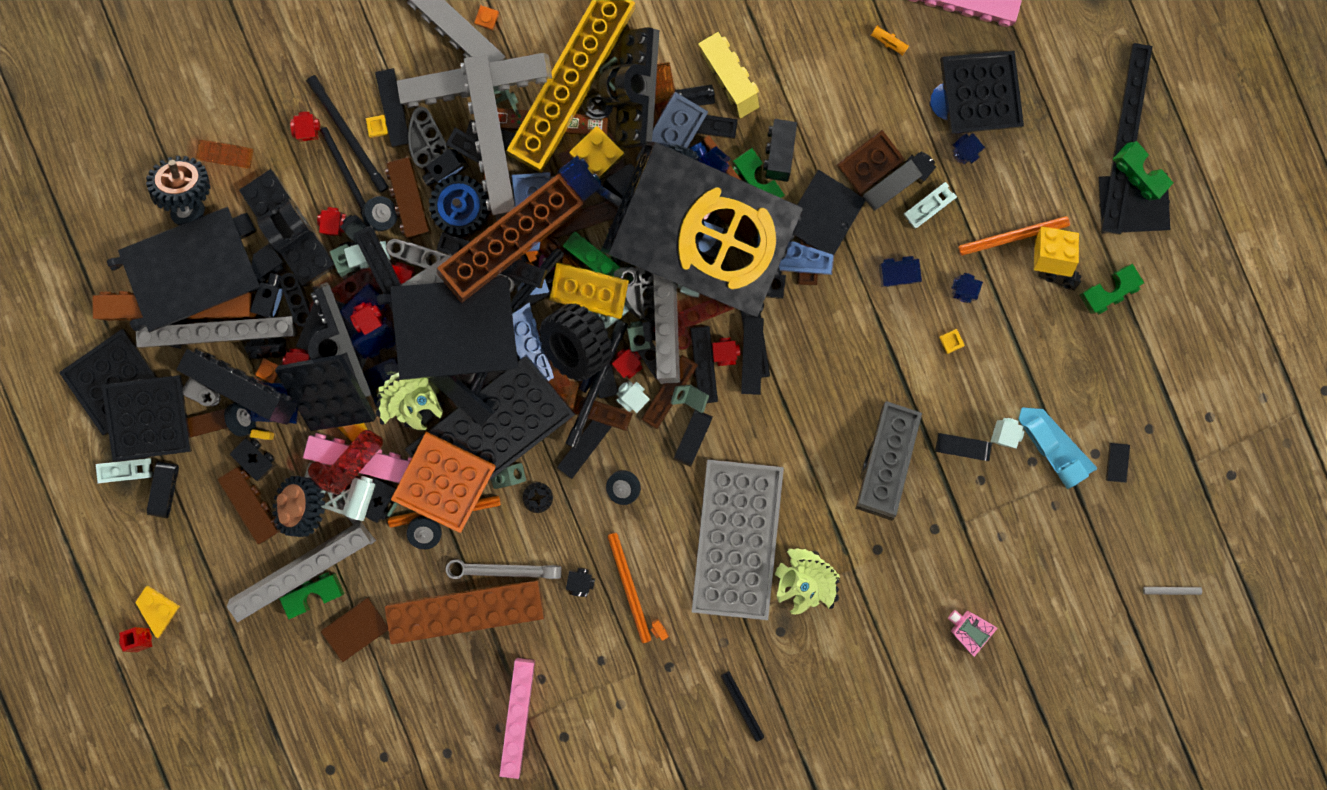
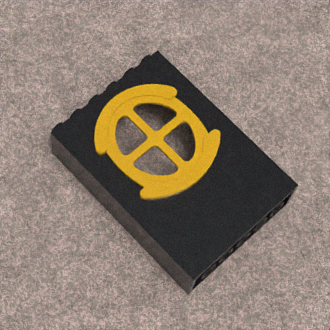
[601,141,803,317]

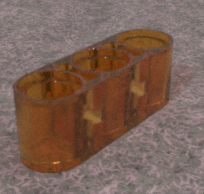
[195,140,254,169]

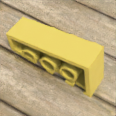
[698,32,759,119]

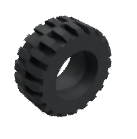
[539,304,612,381]

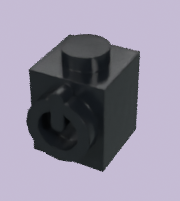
[905,151,936,184]
[566,567,595,597]

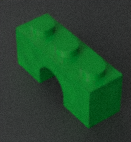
[1113,141,1174,200]
[732,148,785,198]
[563,231,620,276]
[1079,263,1144,315]
[279,572,345,619]

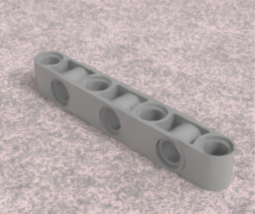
[386,239,515,293]

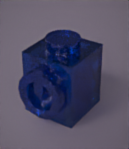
[952,133,985,165]
[699,146,731,173]
[951,273,983,304]

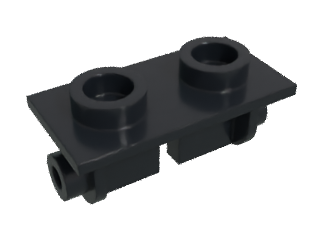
[675,84,715,106]
[1039,271,1081,291]
[245,337,287,359]

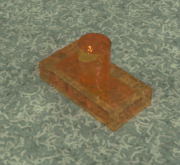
[559,381,579,421]

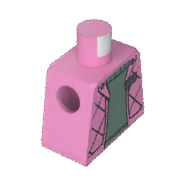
[948,610,998,657]

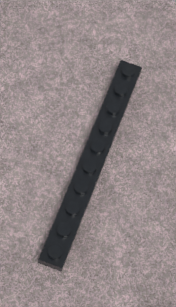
[1100,43,1153,235]

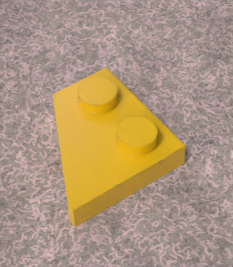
[135,586,180,638]

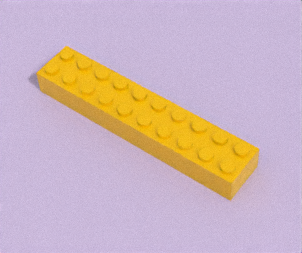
[506,0,635,173]

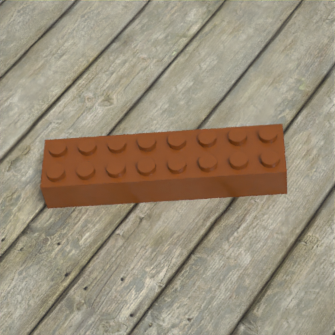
[436,174,584,303]
[93,291,258,321]
[385,579,545,644]

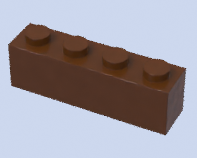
[385,157,431,239]
[217,466,281,545]

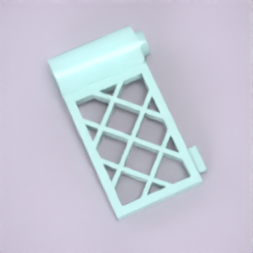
[305,461,375,521]

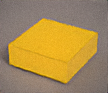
[366,115,389,138]
[939,329,965,354]
[250,429,274,440]

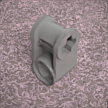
[183,377,221,406]

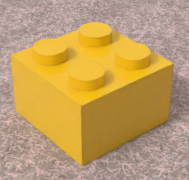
[569,126,624,183]
[1034,226,1079,277]

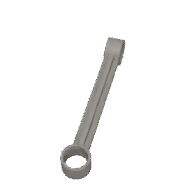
[446,559,561,579]

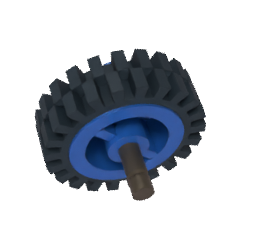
[429,175,489,236]

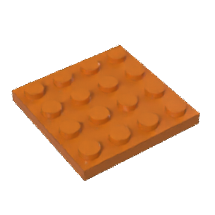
[391,432,496,533]

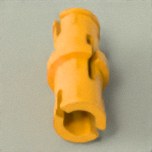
[870,25,909,56]

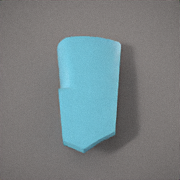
[1018,408,1097,489]

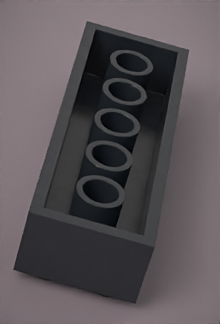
[176,349,298,425]

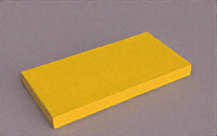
[549,263,629,319]

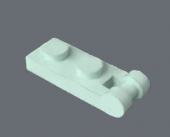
[903,182,957,229]
[96,458,153,483]

